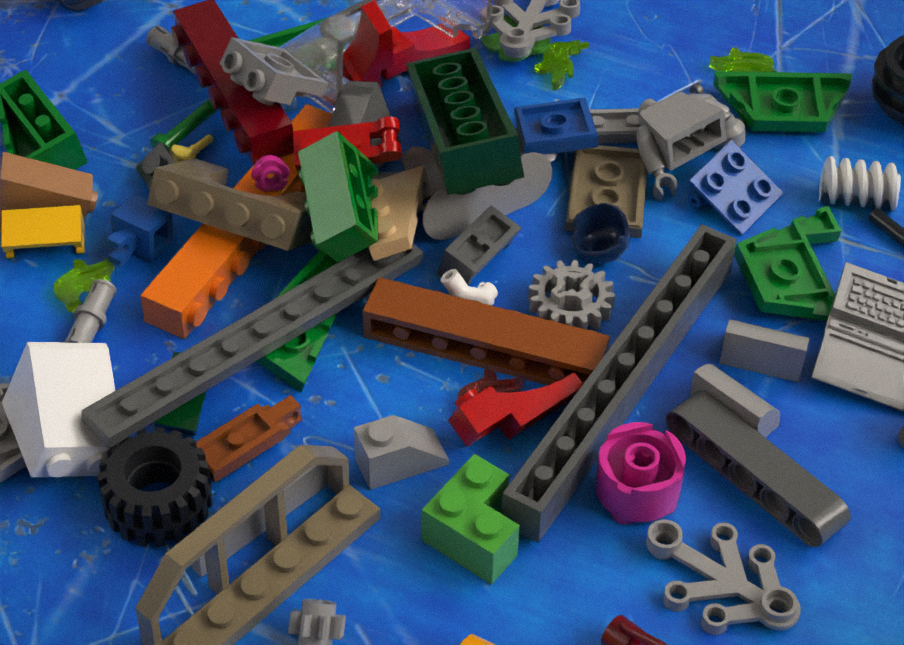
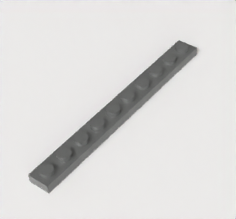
[81,243,424,449]

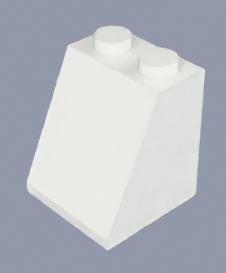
[2,342,120,478]

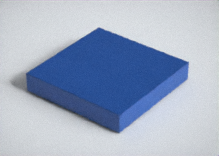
[514,98,599,155]

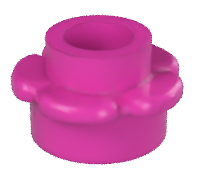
[251,155,290,192]

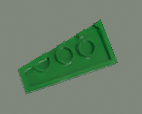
[256,251,339,392]

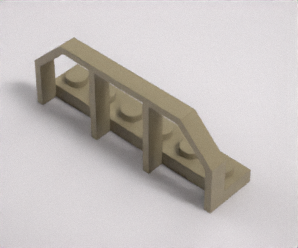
[135,445,381,645]

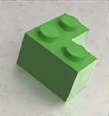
[421,454,520,585]

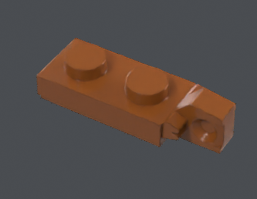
[196,395,302,483]

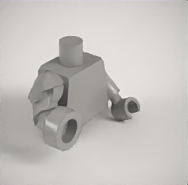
[636,92,746,201]

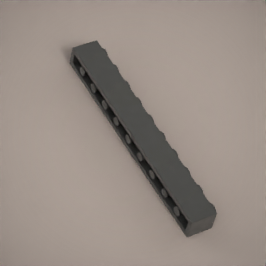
[501,224,737,543]

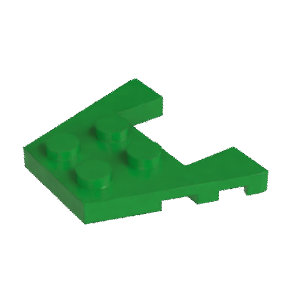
[734,206,842,321]

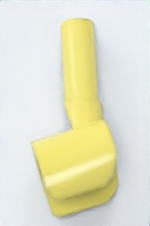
[171,134,213,162]

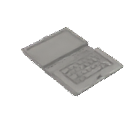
[811,262,904,412]

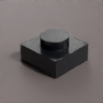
[136,142,180,189]

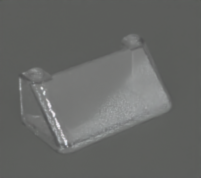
[278,0,492,114]

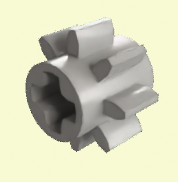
[288,599,346,645]

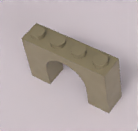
[147,158,313,251]

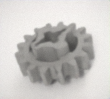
[528,260,615,330]

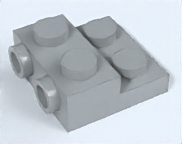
[219,37,329,106]

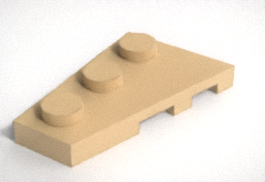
[369,165,428,261]

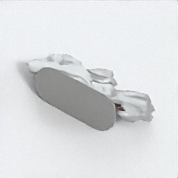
[372,127,558,240]

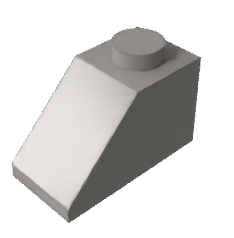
[354,415,449,490]

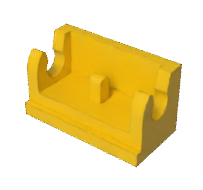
[1,205,85,259]

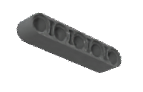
[666,390,851,548]

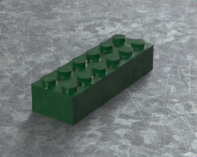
[406,47,524,195]

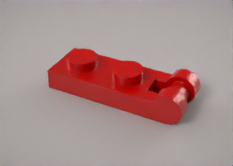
[293,117,402,172]

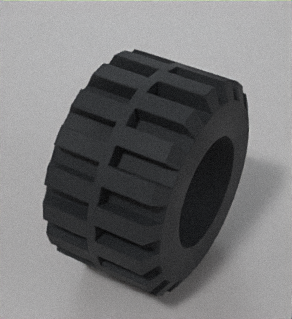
[98,428,212,547]

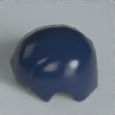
[571,203,630,265]

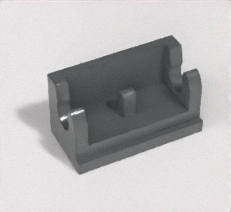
[437,205,522,286]

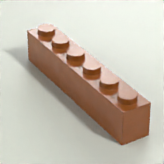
[363,277,610,385]

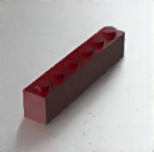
[171,0,294,165]

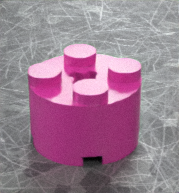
[595,422,686,525]

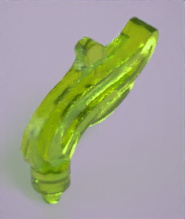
[534,40,589,90]
[709,47,777,72]
[54,257,115,314]

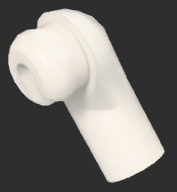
[440,269,498,306]

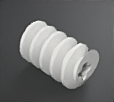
[819,156,901,211]

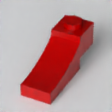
[336,0,394,89]
[381,20,470,80]
[448,372,583,447]

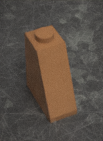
[0,152,98,231]

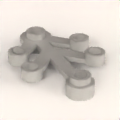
[483,0,580,58]
[646,519,801,635]

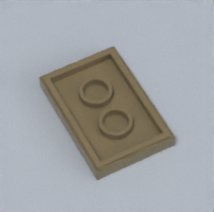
[565,145,647,238]

